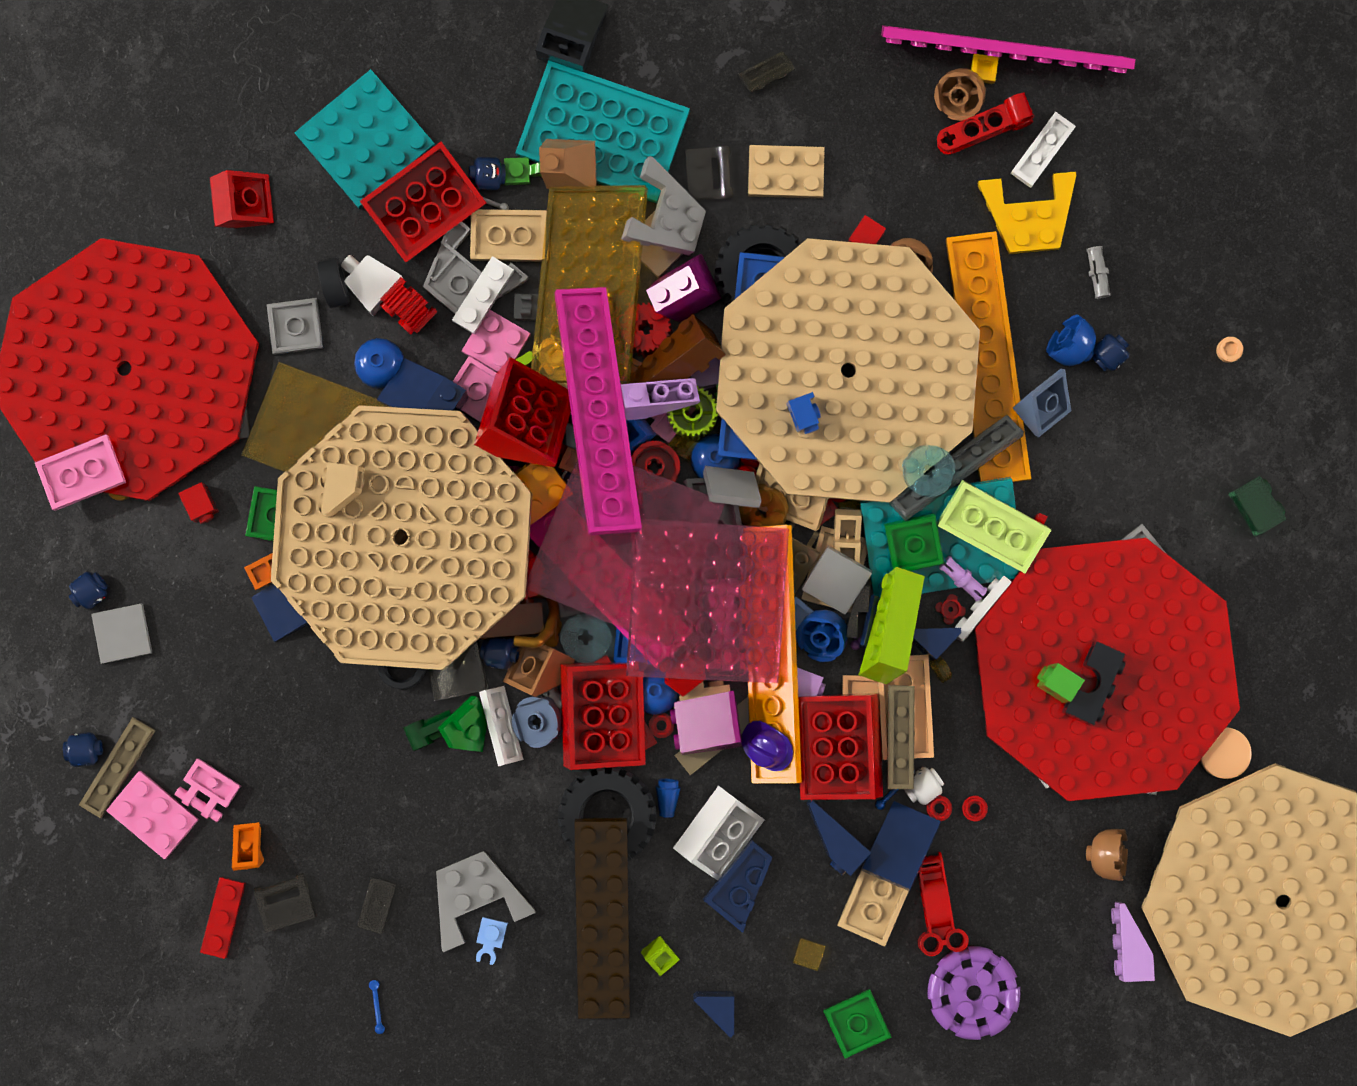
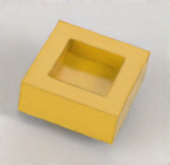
[971,54,999,84]

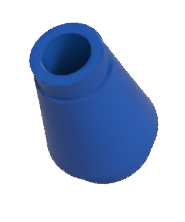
[656,779,681,817]

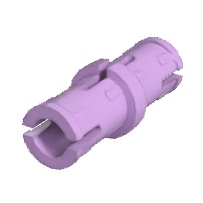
[939,556,987,601]

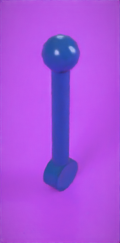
[875,770,915,810]
[369,980,385,1034]

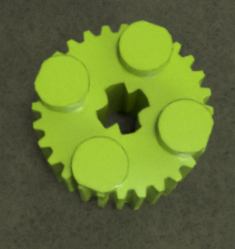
[667,386,718,440]

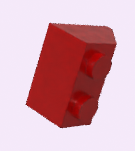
[210,170,274,228]

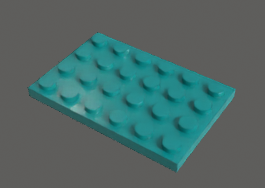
[515,60,690,203]
[860,477,1020,597]

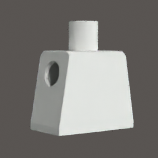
[341,255,403,316]

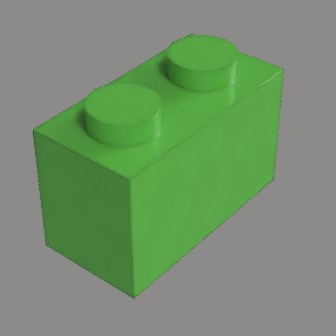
[1037,663,1085,703]

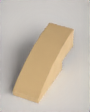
[833,509,862,563]

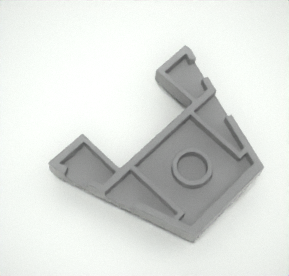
[621,156,706,255]
[423,222,529,314]
[436,851,536,952]

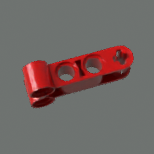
[937,93,1034,155]
[918,852,969,956]

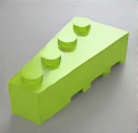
[859,567,925,684]

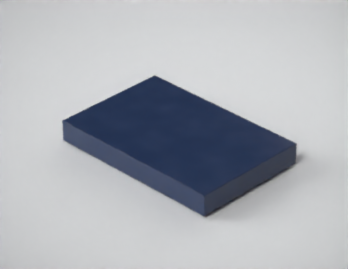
[862,801,941,892]

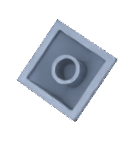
[1013,368,1071,437]

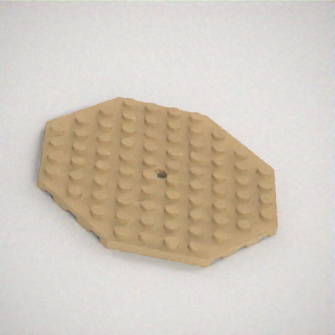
[716,238,980,503]
[271,405,533,670]
[1142,763,1357,1037]

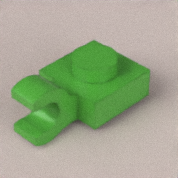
[504,158,542,185]

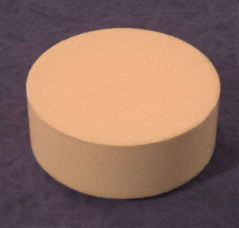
[1216,337,1243,363]

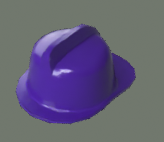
[742,721,793,771]

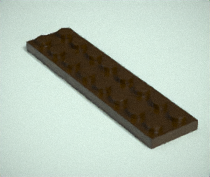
[575,818,630,1019]

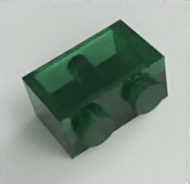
[1228,476,1286,537]

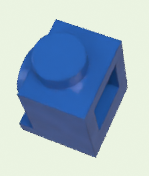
[786,392,821,435]

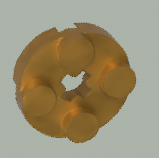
[739,484,789,527]

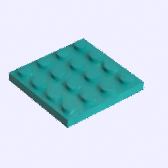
[294,69,435,210]

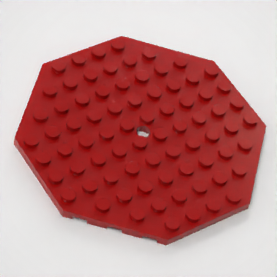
[0,238,259,501]
[974,538,1240,801]

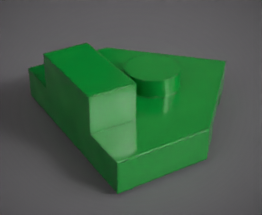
[438,696,487,752]

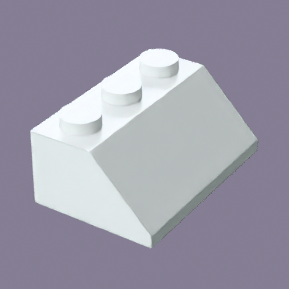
[673,786,765,880]

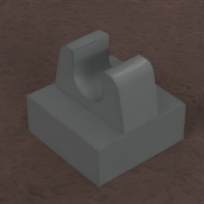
[514,294,540,321]

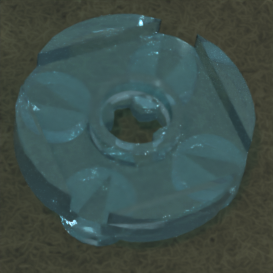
[902,445,955,497]
[560,612,611,663]

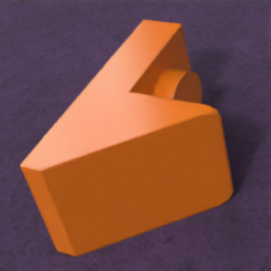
[232,822,264,871]

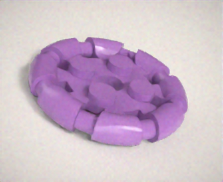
[927,946,1020,1040]

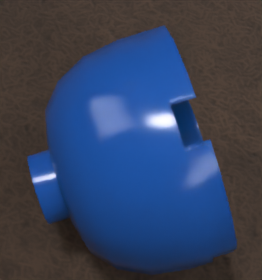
[1046,315,1096,366]
[354,338,404,389]
[690,434,740,478]
[796,610,849,662]
[643,665,680,715]

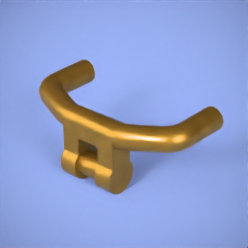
[514,589,562,648]

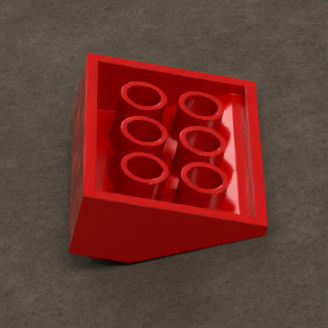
[360,141,486,263]
[474,357,571,467]
[560,662,646,770]
[798,693,883,800]

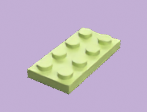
[937,480,1051,573]

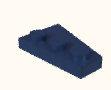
[703,840,772,933]

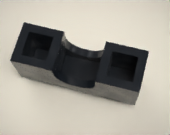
[1062,641,1126,725]

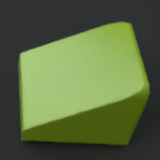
[641,936,680,976]

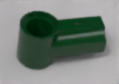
[403,710,452,751]

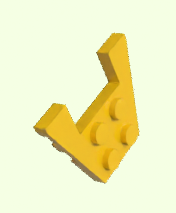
[978,172,1076,254]

